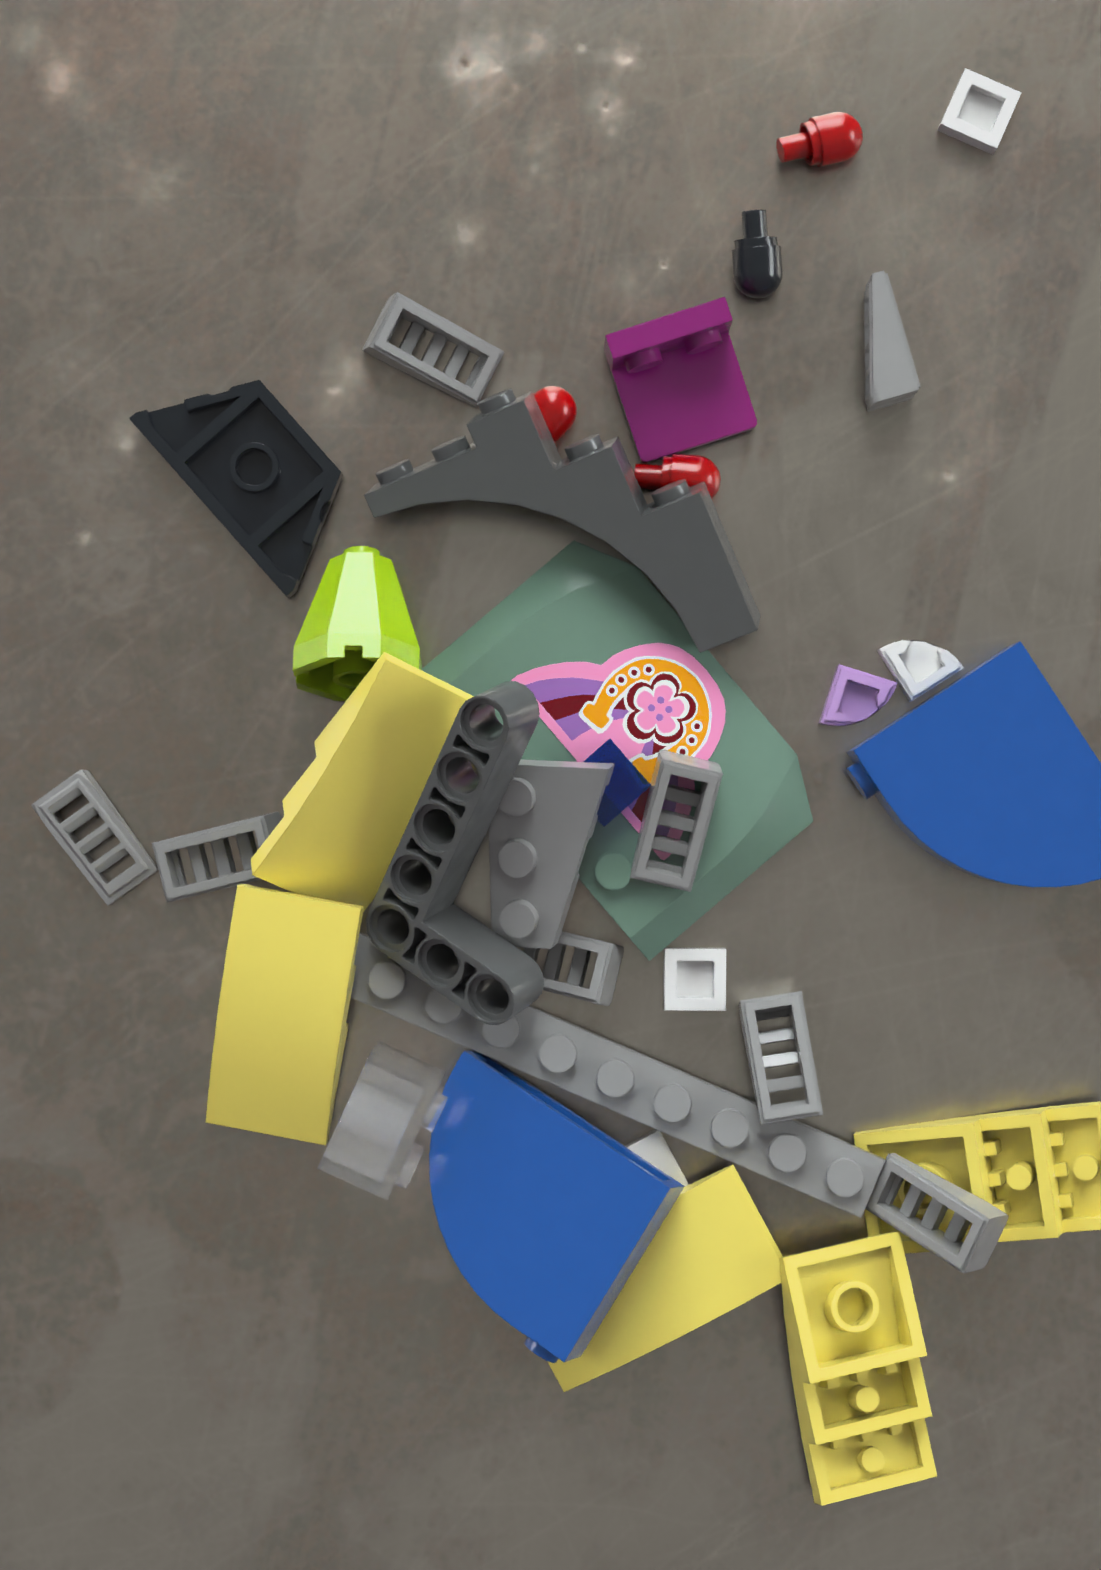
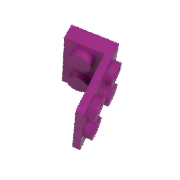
[604,297,757,464]

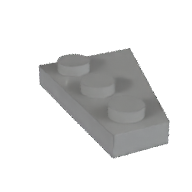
[489,759,615,949]

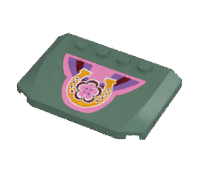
[422,540,813,961]

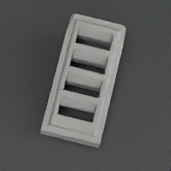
[864,270,921,412]
[362,292,504,407]
[630,750,723,892]
[31,770,159,906]
[152,811,282,903]
[523,931,624,1006]
[738,991,823,1125]
[865,1153,1009,1274]

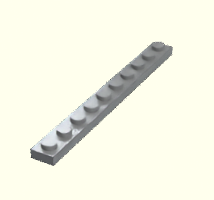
[351,932,885,1218]

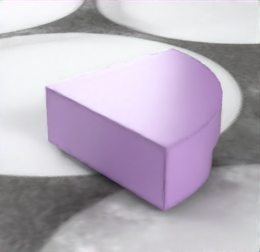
[818,664,897,726]

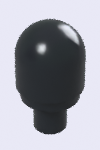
[732,210,783,298]

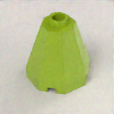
[293,546,422,701]

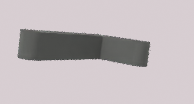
[366,681,544,1025]

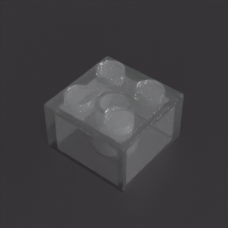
[317,1041,448,1200]

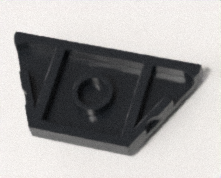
[129,380,343,598]

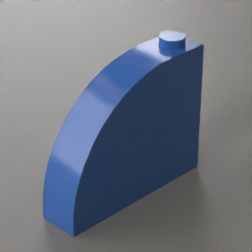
[846,641,1101,887]
[429,1051,685,1363]

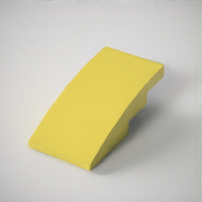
[251,652,474,912]
[206,884,364,1146]
[853,1101,1101,1254]
[547,1164,783,1392]
[779,1231,937,1506]

